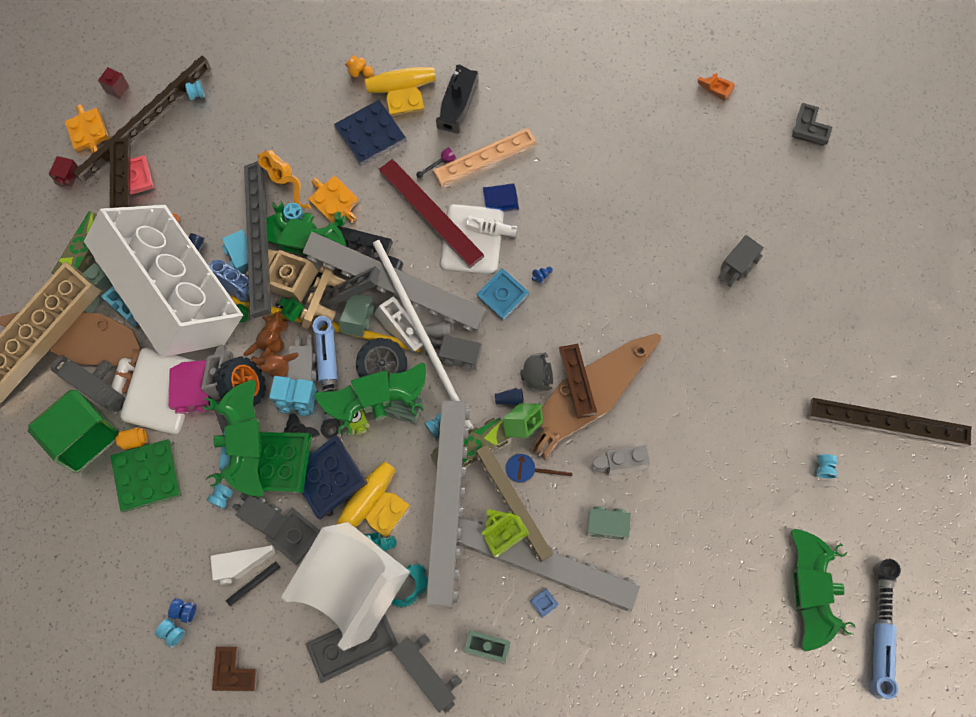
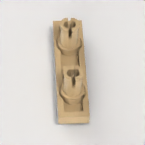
[300,262,347,329]

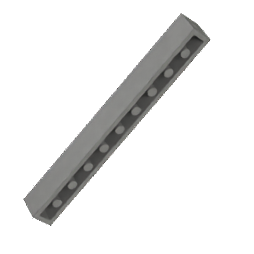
[303,232,486,331]
[426,400,470,608]
[457,515,640,612]

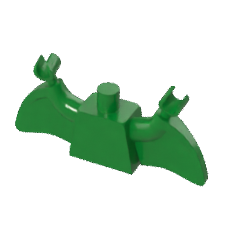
[266,201,346,256]
[315,363,426,436]
[202,380,264,497]
[791,529,856,652]

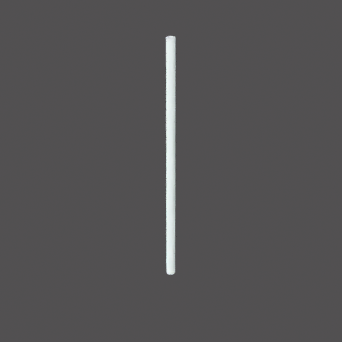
[373,240,473,430]

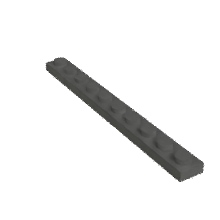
[244,161,272,318]

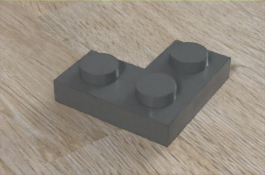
[792,102,833,145]

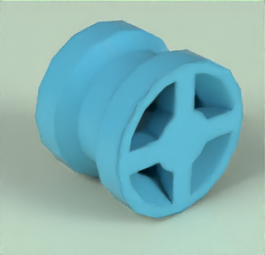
[186,80,205,101]
[283,203,303,222]

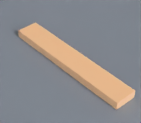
[433,128,536,187]

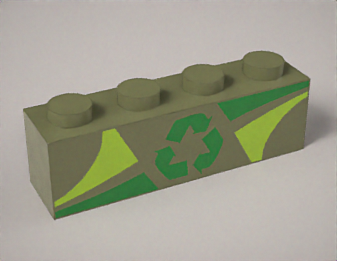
[51,211,97,274]
[430,417,511,468]

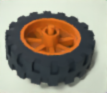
[215,356,266,406]

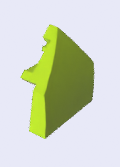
[482,509,530,557]

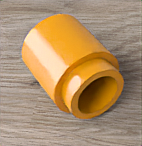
[116,427,148,450]

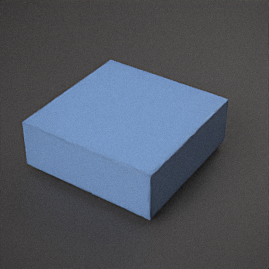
[530,588,559,618]

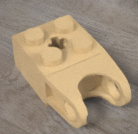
[245,250,318,303]

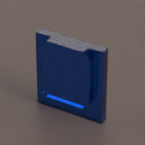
[483,183,519,212]

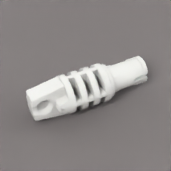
[466,216,518,238]

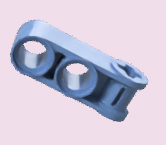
[209,259,249,302]

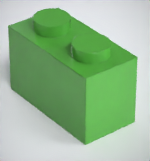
[502,403,544,438]

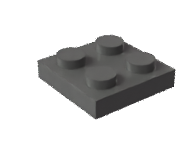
[265,507,320,565]

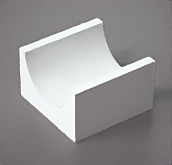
[281,522,410,651]

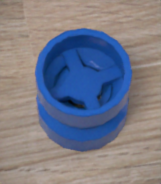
[168,598,197,624]

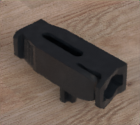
[436,64,478,134]

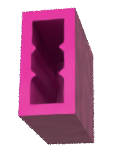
[169,360,212,414]

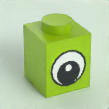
[349,410,370,436]

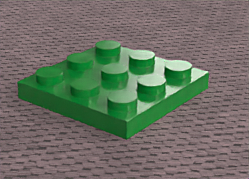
[254,432,312,494]
[110,439,182,513]

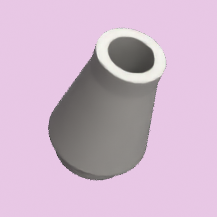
[424,320,453,339]

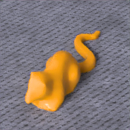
[257,150,311,210]

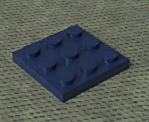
[334,100,407,166]
[303,435,368,520]

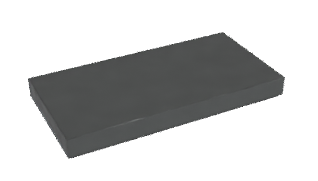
[306,614,398,683]

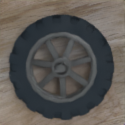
[356,338,407,378]

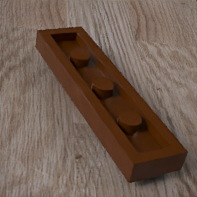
[559,343,597,419]

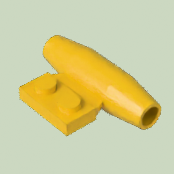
[365,67,436,117]
[335,461,410,538]

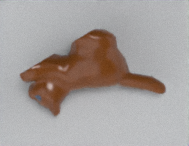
[243,311,288,356]
[251,346,299,378]

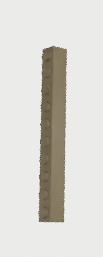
[476,445,553,562]

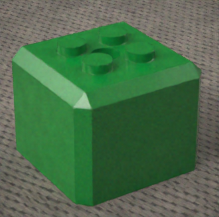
[28,390,119,473]

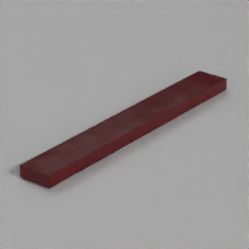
[379,158,484,268]

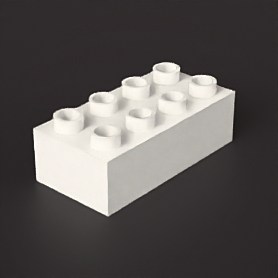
[84,205,243,358]

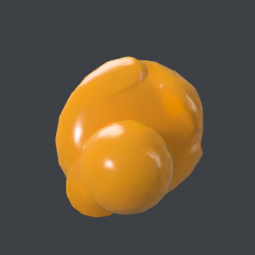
[345,55,374,78]

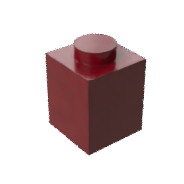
[98,67,129,99]
[49,156,78,187]

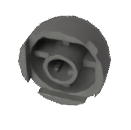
[520,352,553,391]

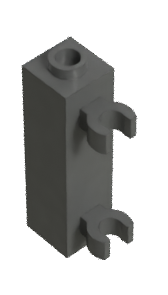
[391,634,462,713]

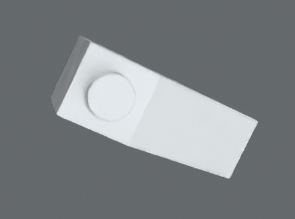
[374,296,423,352]
[211,545,277,585]

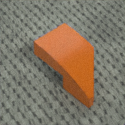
[697,73,735,100]

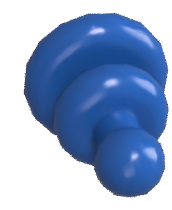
[532,266,553,284]

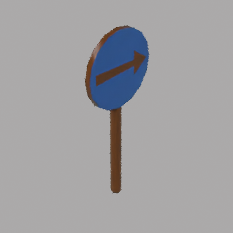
[506,454,573,483]

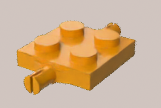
[65,104,110,153]
[308,175,359,223]

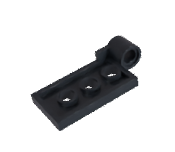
[337,226,404,271]

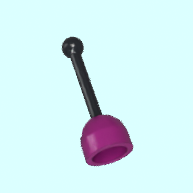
[416,147,456,178]

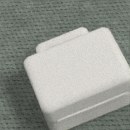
[440,204,504,274]
[111,348,196,435]

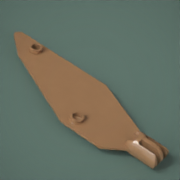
[0,312,141,368]
[529,334,661,460]

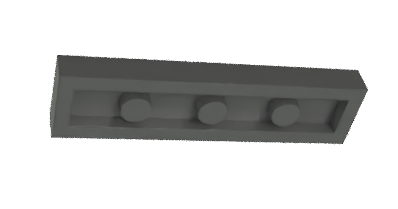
[321,266,380,308]

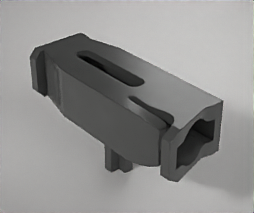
[51,355,125,415]

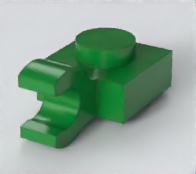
[278,297,304,322]

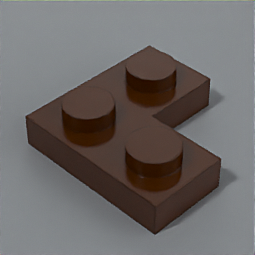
[212,647,258,691]

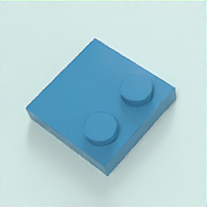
[476,268,529,320]

